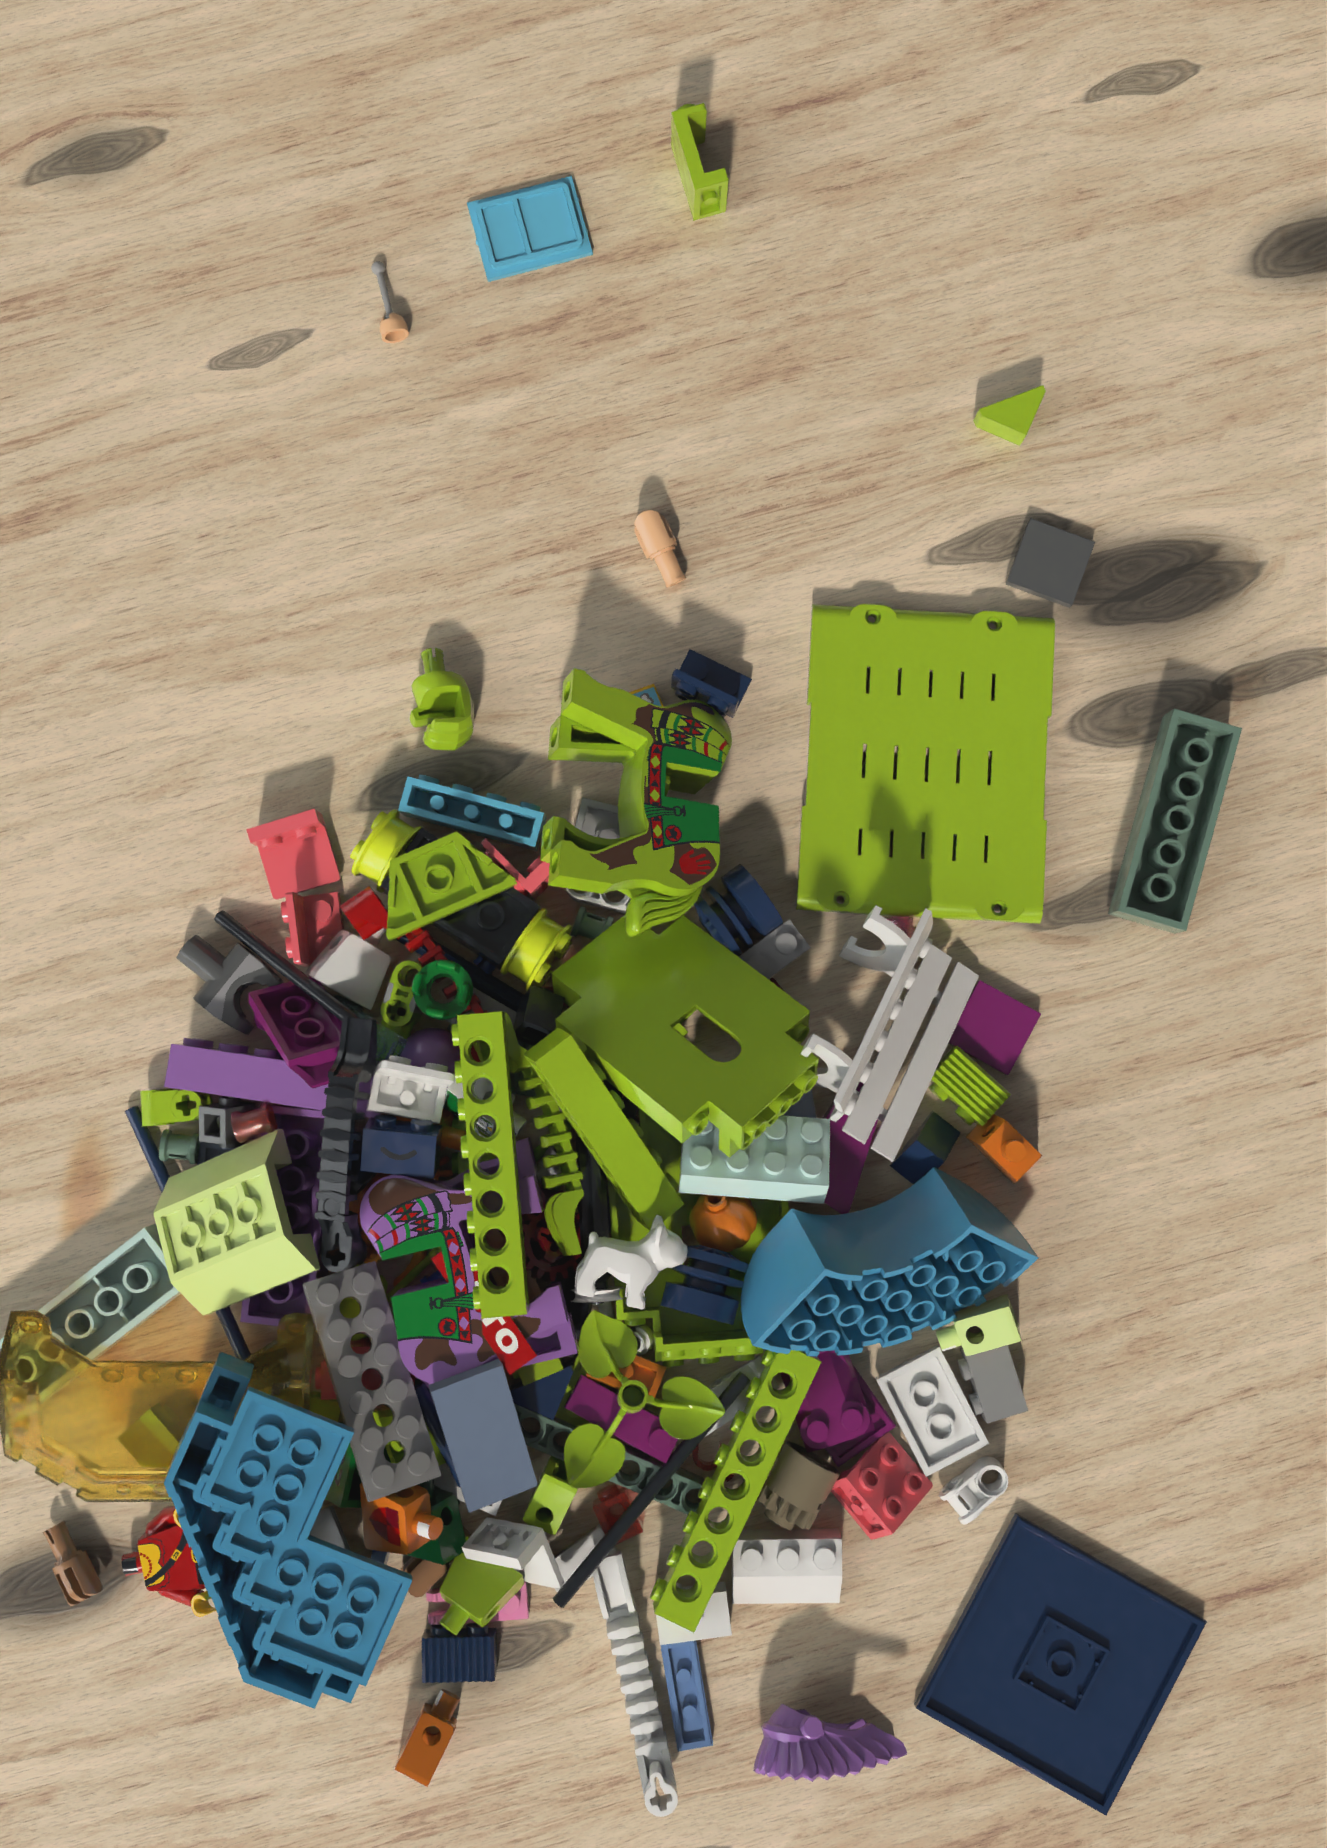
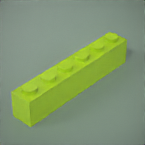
[523,1028,684,1231]

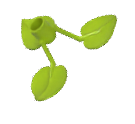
[564,1310,725,1488]

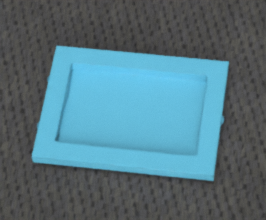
[467,176,593,282]

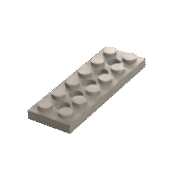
[303,1261,442,1502]

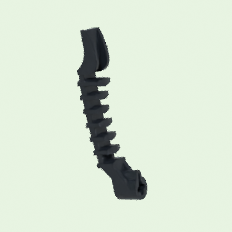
[314,1016,377,1272]

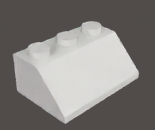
[731,1528,842,1604]

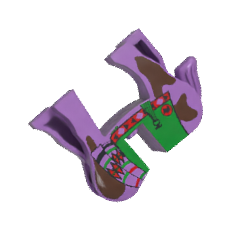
[360,1137,579,1388]

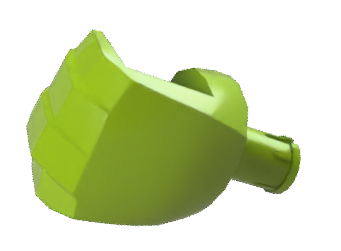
[410,648,474,751]

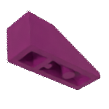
[564,1374,678,1463]

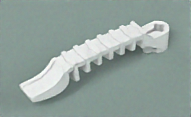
[592,1550,678,1817]

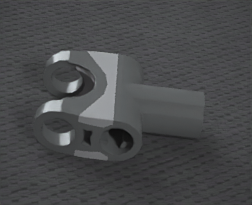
[176,935,284,1035]

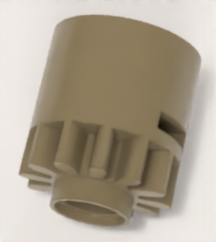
[757,1441,840,1531]

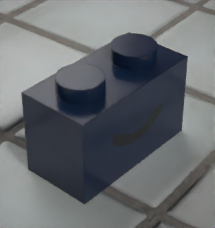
[360,1114,442,1179]

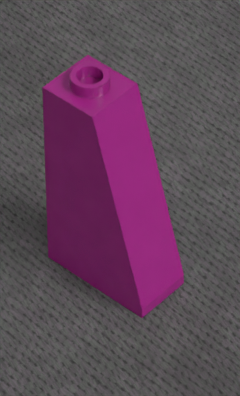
[822,1082,878,1214]

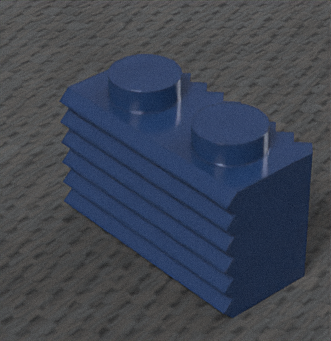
[422,1623,497,1683]

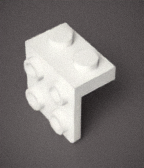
[366,1056,455,1124]

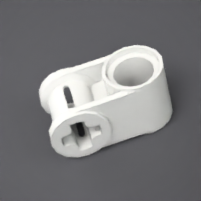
[939,1456,1009,1525]

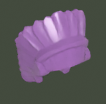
[753,1704,907,1782]

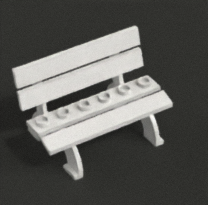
[800,906,979,1162]

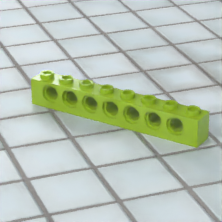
[451,1011,530,1319]
[650,1350,821,1633]

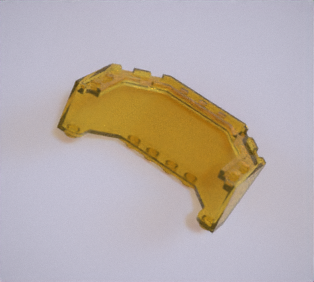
[0,1310,315,1502]

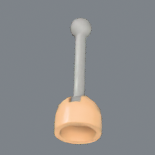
[371,261,409,343]

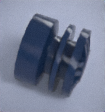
[694,864,783,957]
[660,1244,749,1325]

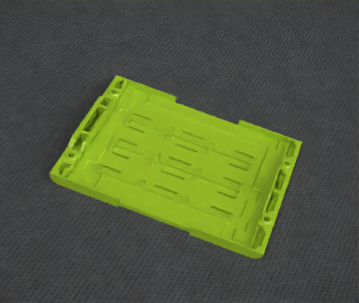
[796,604,1055,924]

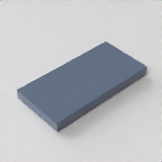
[428,1359,538,1513]

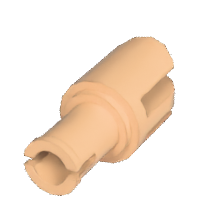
[634,510,686,588]

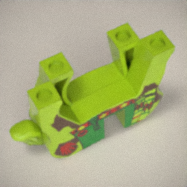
[540,668,732,937]

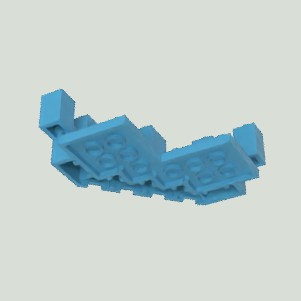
[164,1351,413,1709]

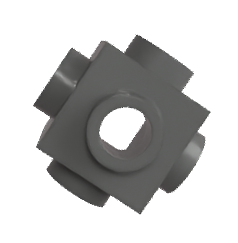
[199,1096,256,1148]

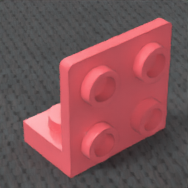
[246,808,341,900]
[480,838,550,899]
[281,892,344,967]
[831,1432,933,1540]

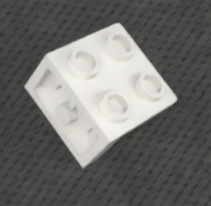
[462,1517,564,1589]

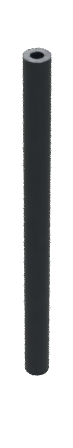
[214,910,361,1021]

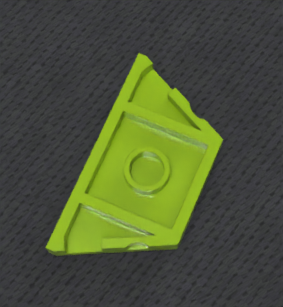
[386,831,517,941]

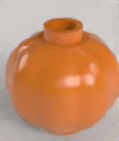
[689,1195,758,1252]

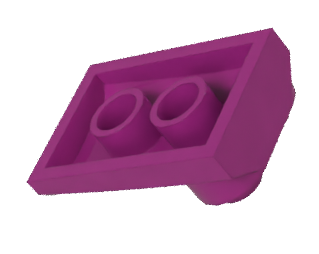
[249,976,342,1088]
[780,1351,875,1453]

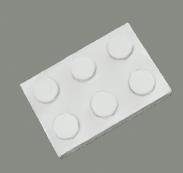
[875,1345,989,1477]

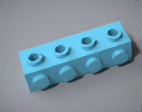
[398,775,547,851]

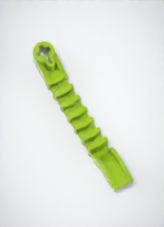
[473,1012,584,1256]

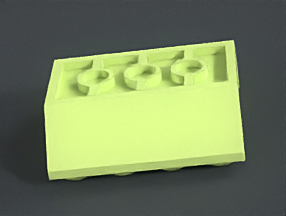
[153,1129,320,1315]

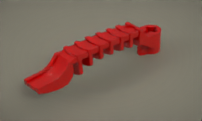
[340,885,488,1062]

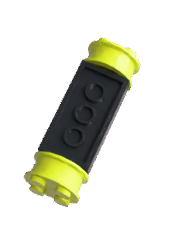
[350,809,572,991]

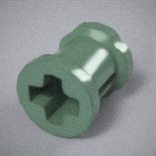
[571,906,614,940]
[159,1129,200,1164]

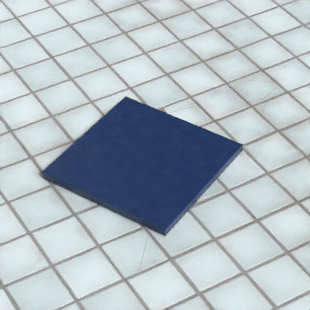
[914,1513,1207,1815]

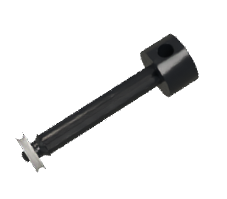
[558,1080,625,1305]

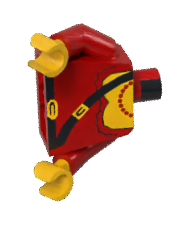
[122,1506,216,1617]

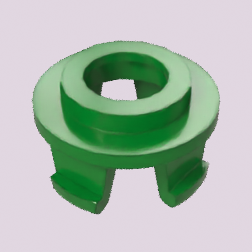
[412,960,473,1020]

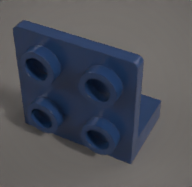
[671,649,752,718]

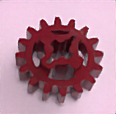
[522,1206,581,1281]

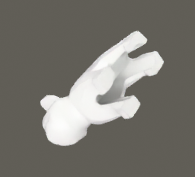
[575,1215,688,1309]

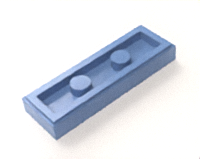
[660,1640,713,1752]

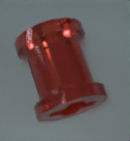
[231,1102,277,1143]

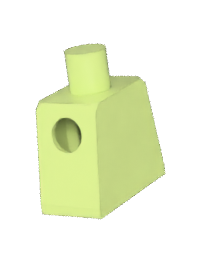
[936,1294,1021,1356]

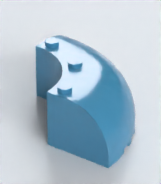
[741,1167,1039,1357]

